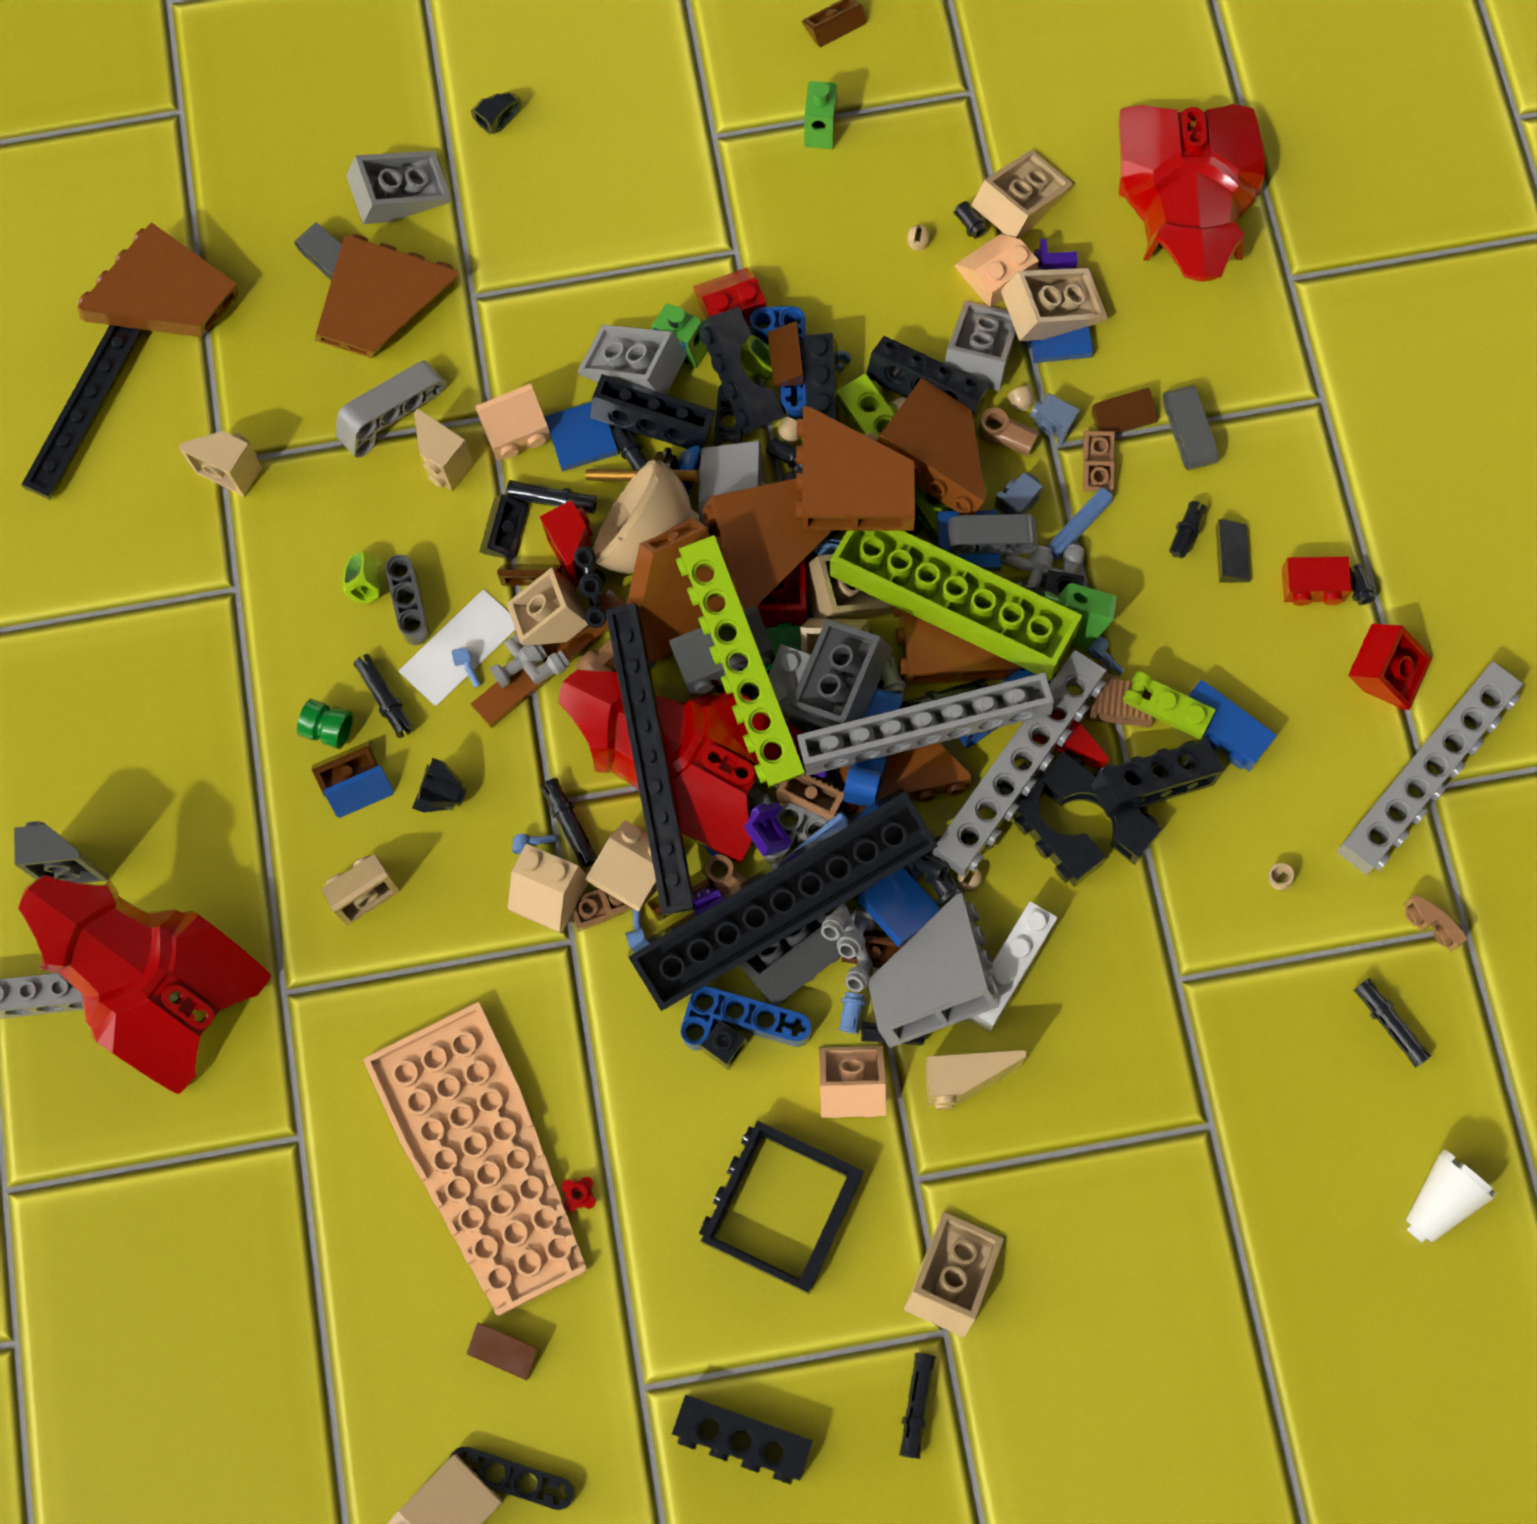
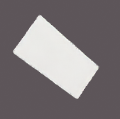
[399,590,515,706]

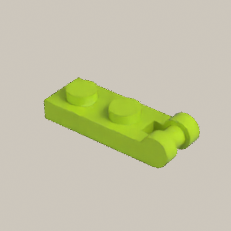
[1122,671,1215,740]

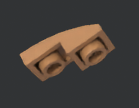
[1083,431,1115,492]
[572,888,633,932]
[1403,895,1469,952]

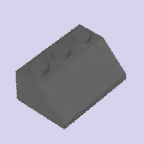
[669,605,775,696]
[790,619,893,726]
[14,821,108,883]
[739,915,841,1006]

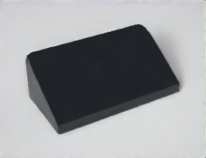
[479,494,528,560]
[1216,519,1250,583]

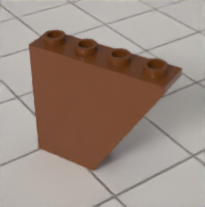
[77,222,238,337]
[315,234,458,358]
[877,378,986,515]
[796,407,915,531]
[703,478,831,610]
[627,517,726,664]
[893,606,1019,685]
[838,688,971,814]

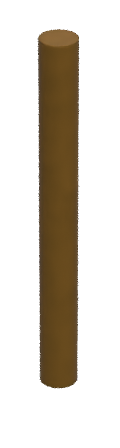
[585,469,699,482]

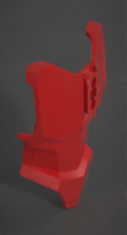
[1118,104,1265,282]
[558,669,803,863]
[18,875,271,1094]

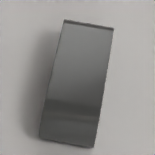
[294,222,342,280]
[1163,385,1218,471]
[948,514,1038,555]
[385,555,430,645]

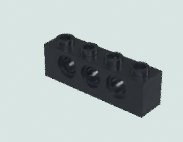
[866,336,990,421]
[590,374,715,449]
[1091,739,1224,818]
[672,1394,813,1485]

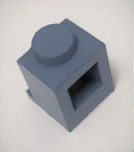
[1030,393,1079,445]
[995,472,1043,515]

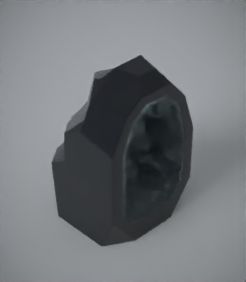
[471,91,521,134]

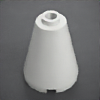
[1406,1149,1498,1243]

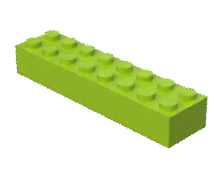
[830,530,1082,681]

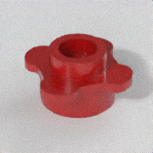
[561,1176,596,1212]

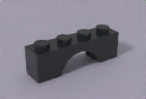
[698,307,786,435]
[803,333,840,422]
[1039,752,1162,865]
[996,762,1106,887]

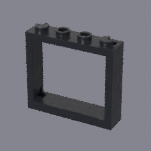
[698,1121,864,1295]

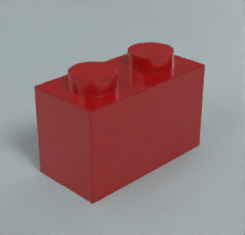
[1282,556,1351,606]

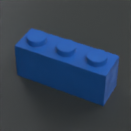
[1188,679,1277,772]

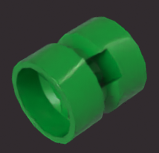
[297,699,354,749]

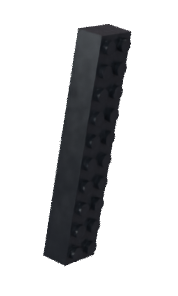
[628,787,938,1011]

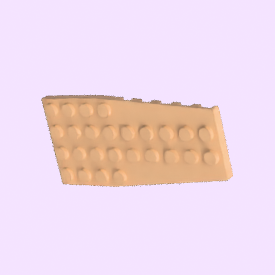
[363,1002,587,1316]

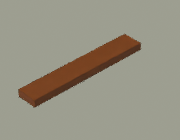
[470,588,625,728]

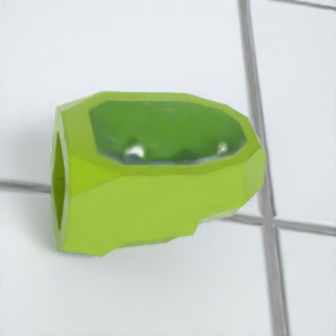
[740,334,773,380]
[342,551,381,604]

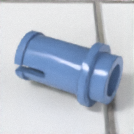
[838,992,866,1034]

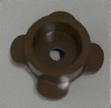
[653,447,678,470]

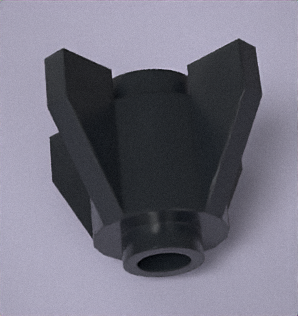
[412,758,466,813]

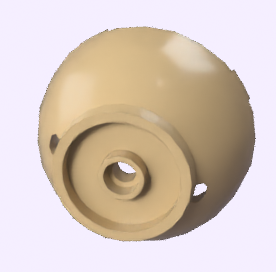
[592,460,699,574]

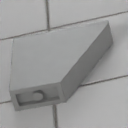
[868,892,999,1048]

